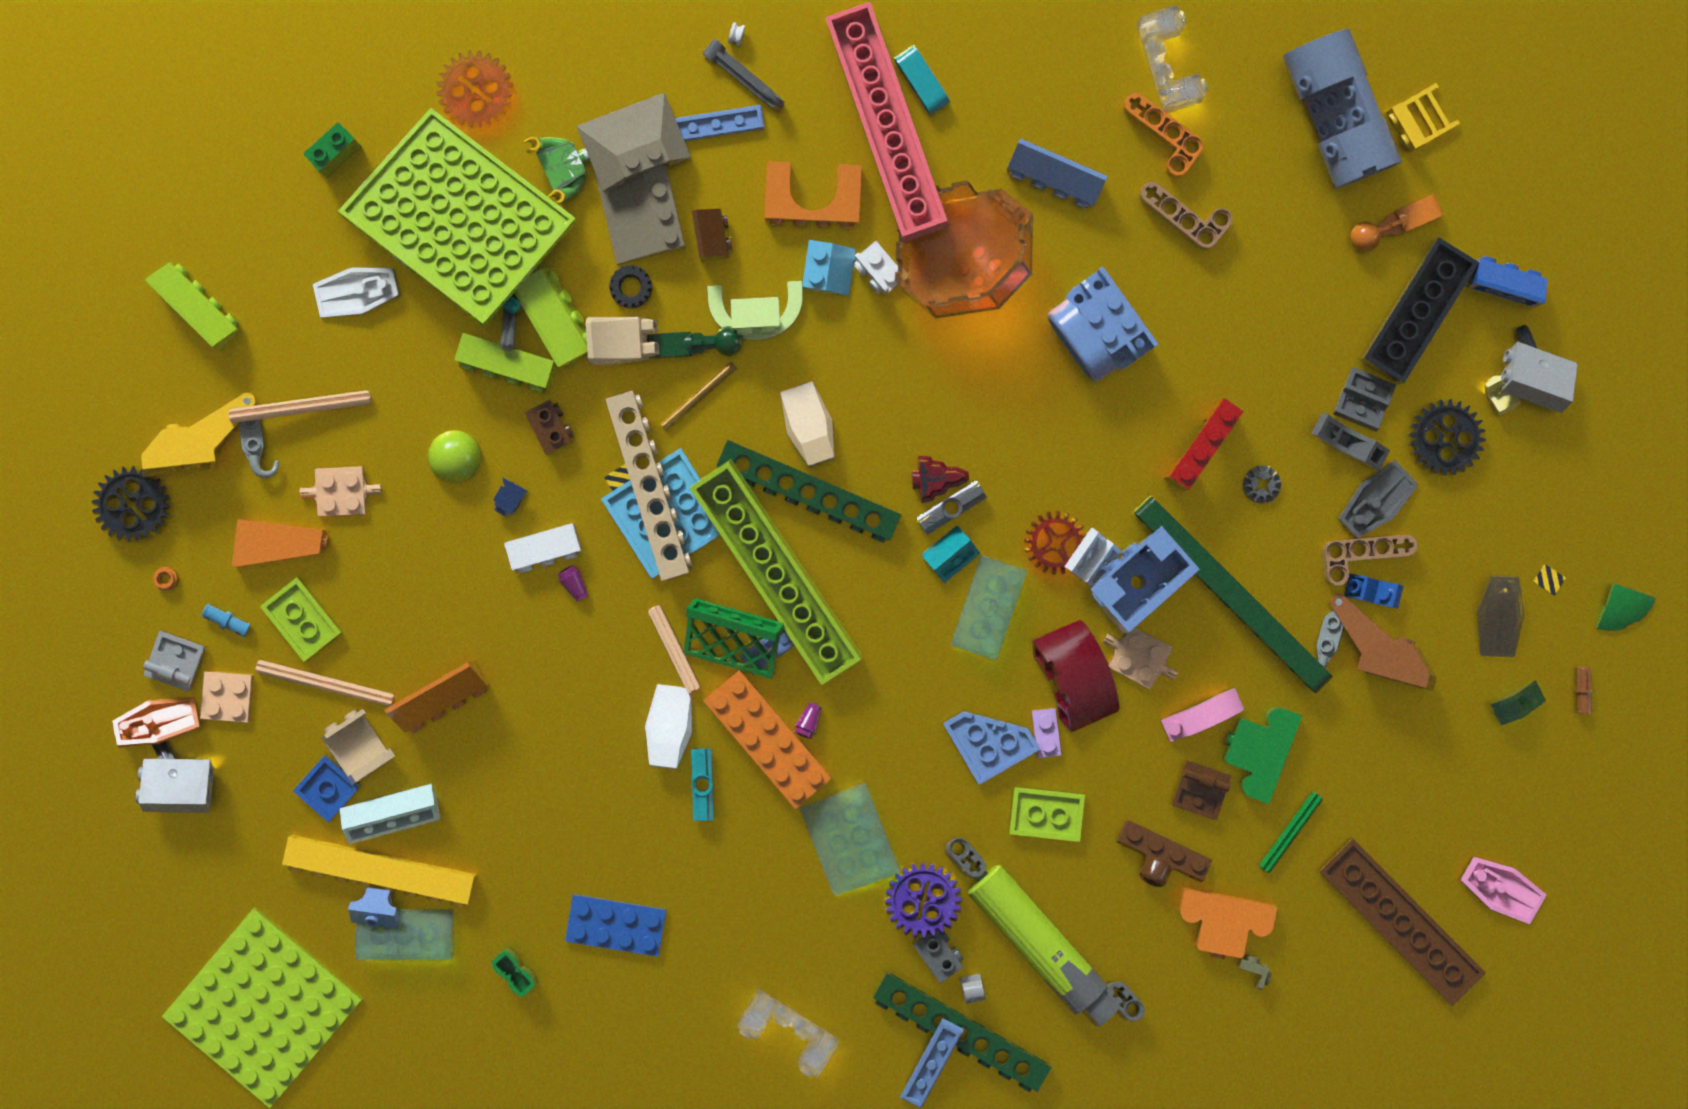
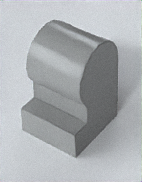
[959,974,985,1004]

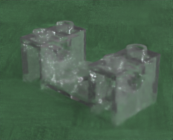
[1136,5,1208,113]
[737,988,838,1077]

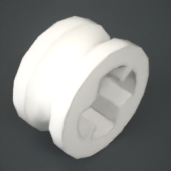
[728,22,745,46]

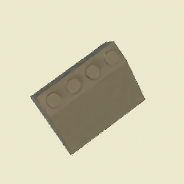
[595,164,686,265]

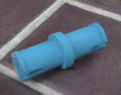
[201,603,251,638]

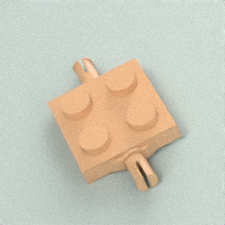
[300,466,382,516]
[1103,627,1178,689]

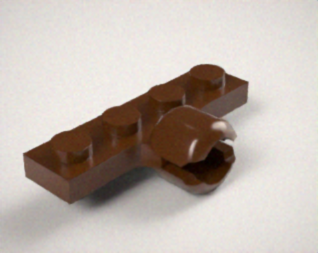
[1116,820,1212,887]

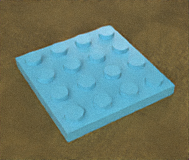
[601,448,720,578]

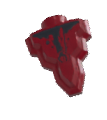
[912,456,969,503]

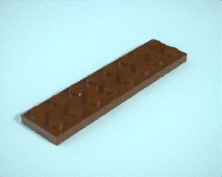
[1319,838,1486,1006]

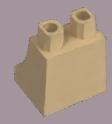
[586,317,660,366]

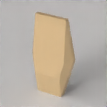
[780,382,835,467]

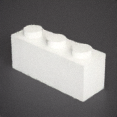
[504,523,582,573]

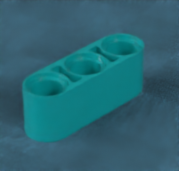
[894,45,950,115]

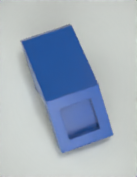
[1344,573,1404,609]

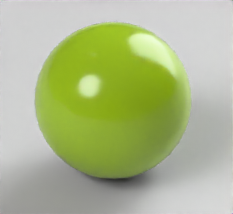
[428,430,481,483]

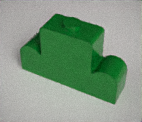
[1223,707,1302,804]

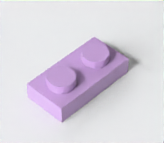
[1031,708,1061,758]

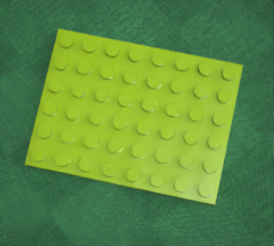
[338,108,576,327]

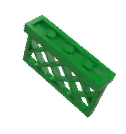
[684,598,784,679]

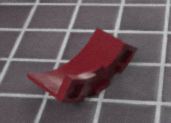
[1032,620,1119,733]

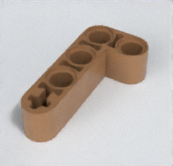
[1139,182,1232,250]
[1322,535,1418,586]

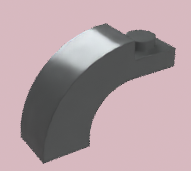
[1312,412,1390,471]

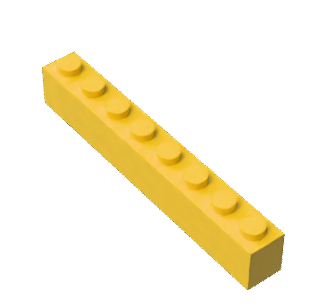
[282,835,476,907]

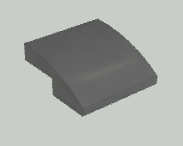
[1333,367,1396,432]

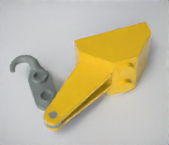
[141,393,279,478]

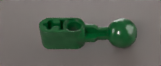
[647,326,744,359]

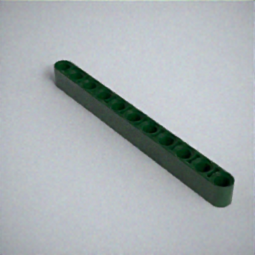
[1133,495,1333,694]

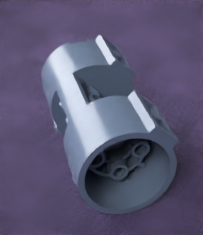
[1283,29,1402,189]

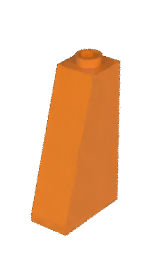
[232,519,329,567]

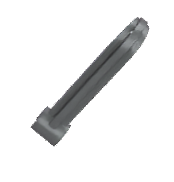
[703,38,785,110]

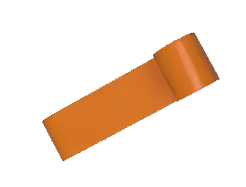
[1123,93,1203,178]

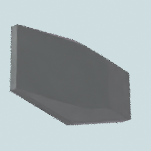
[1338,460,1418,539]

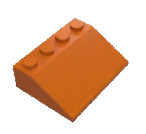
[384,660,489,734]

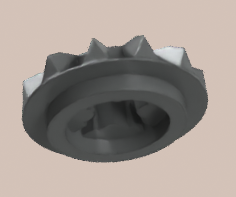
[1243,466,1281,503]

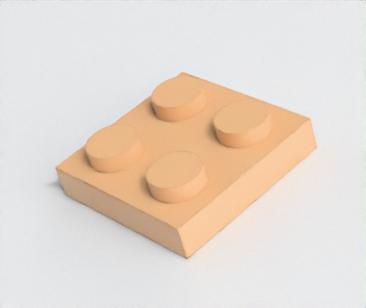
[200,671,253,723]

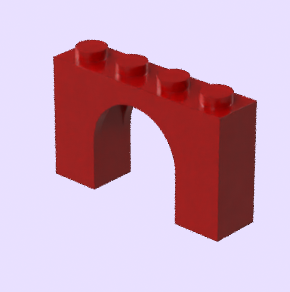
[1164,398,1244,491]

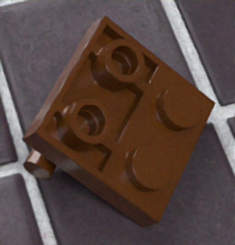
[1171,760,1231,821]

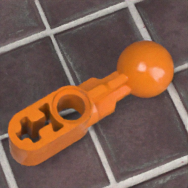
[1350,194,1444,252]

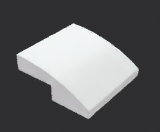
[1065,528,1121,587]

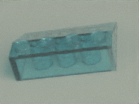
[800,782,900,896]

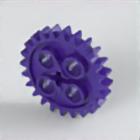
[885,863,962,940]

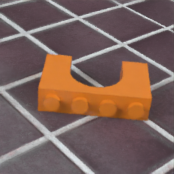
[765,161,862,229]

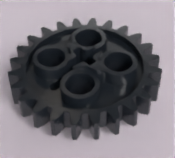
[1408,399,1486,476]
[92,466,171,543]

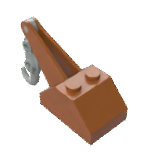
[1317,594,1437,691]

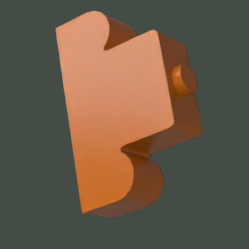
[1178,887,1277,959]

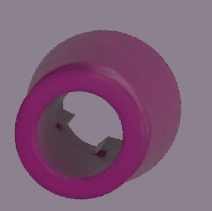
[557,565,588,602]
[794,702,822,739]

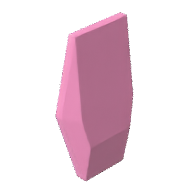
[1461,857,1546,924]

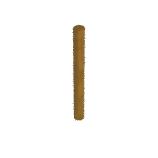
[661,362,737,431]

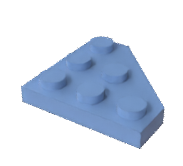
[943,711,1040,785]

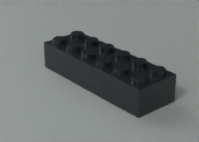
[1360,237,1479,385]

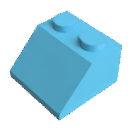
[802,240,856,296]

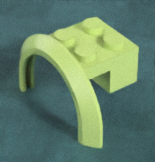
[707,281,802,340]

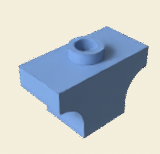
[348,887,399,929]

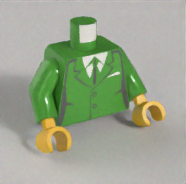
[524,137,590,205]

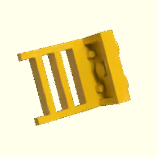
[1386,83,1460,153]

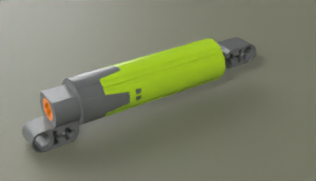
[945,838,1145,1026]

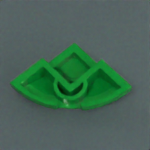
[1596,584,1656,631]

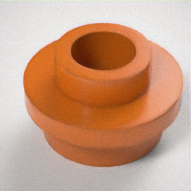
[153,567,178,591]

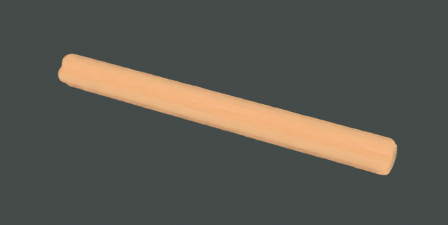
[228,391,371,423]
[256,660,394,707]

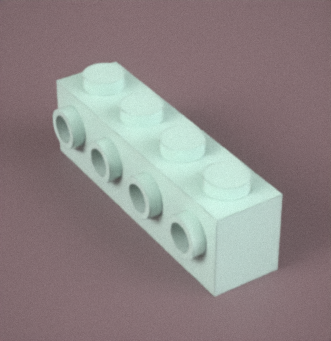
[340,784,441,844]

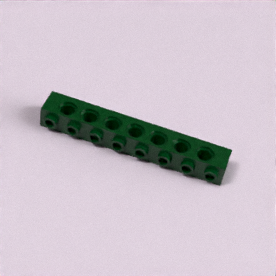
[716,440,902,543]
[873,971,1052,1092]

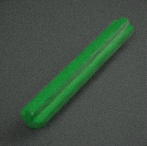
[1259,792,1323,873]

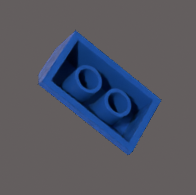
[1467,256,1547,308]

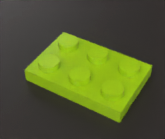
[260,577,342,662]
[1009,787,1085,842]

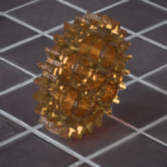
[436,50,514,128]

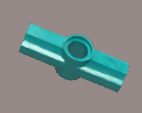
[691,748,714,821]

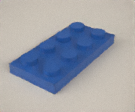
[565,894,666,957]

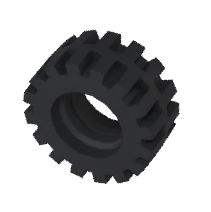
[609,265,652,308]

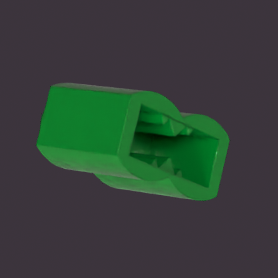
[491,947,538,997]

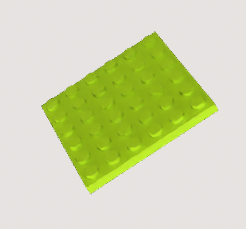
[162,908,363,1108]

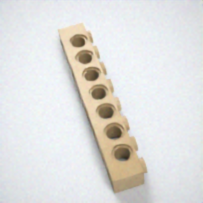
[605,391,693,581]

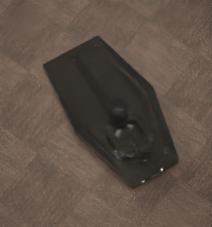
[1477,575,1524,657]

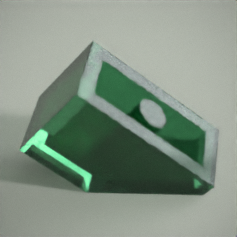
[1491,680,1546,726]

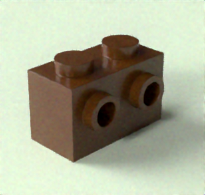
[525,400,574,455]

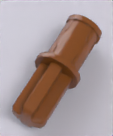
[1575,667,1594,714]

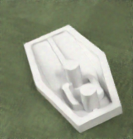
[313,268,400,318]
[645,684,692,769]

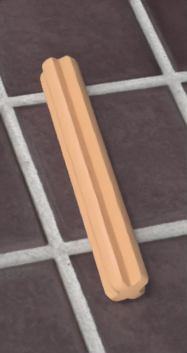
[648,605,700,693]

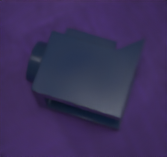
[493,477,527,517]

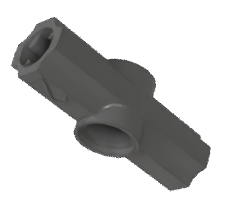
[916,481,987,535]

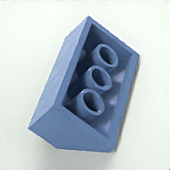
[1006,138,1108,209]

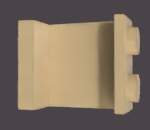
[321,709,395,785]

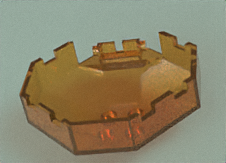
[895,181,1033,319]

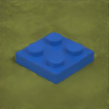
[293,755,361,822]

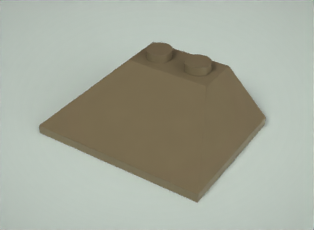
[576,93,691,192]

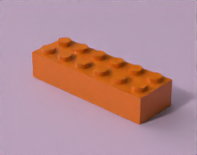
[703,670,832,809]

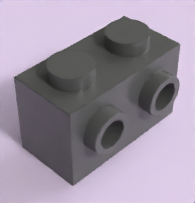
[912,931,964,983]

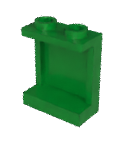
[304,123,362,178]

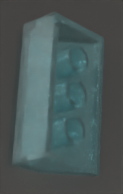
[951,555,1027,660]
[355,909,454,960]

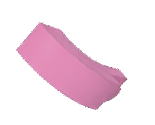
[1161,688,1244,742]

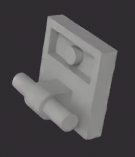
[143,631,205,691]

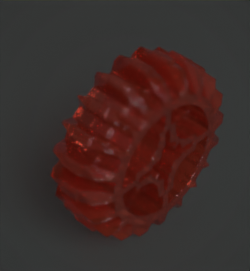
[1024,511,1087,575]

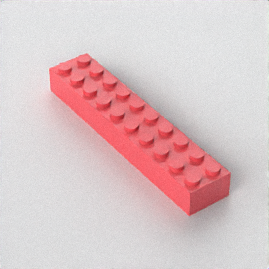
[825,2,949,243]

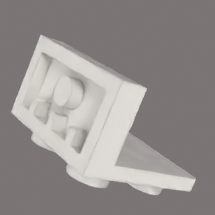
[854,241,906,296]

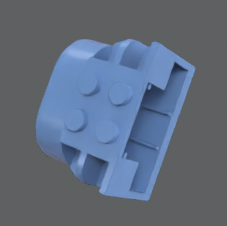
[1047,267,1158,382]
[1090,526,1200,634]

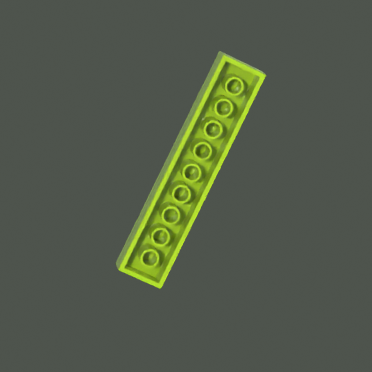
[689,459,862,685]

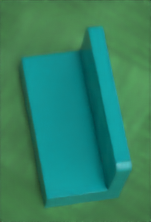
[922,526,980,583]

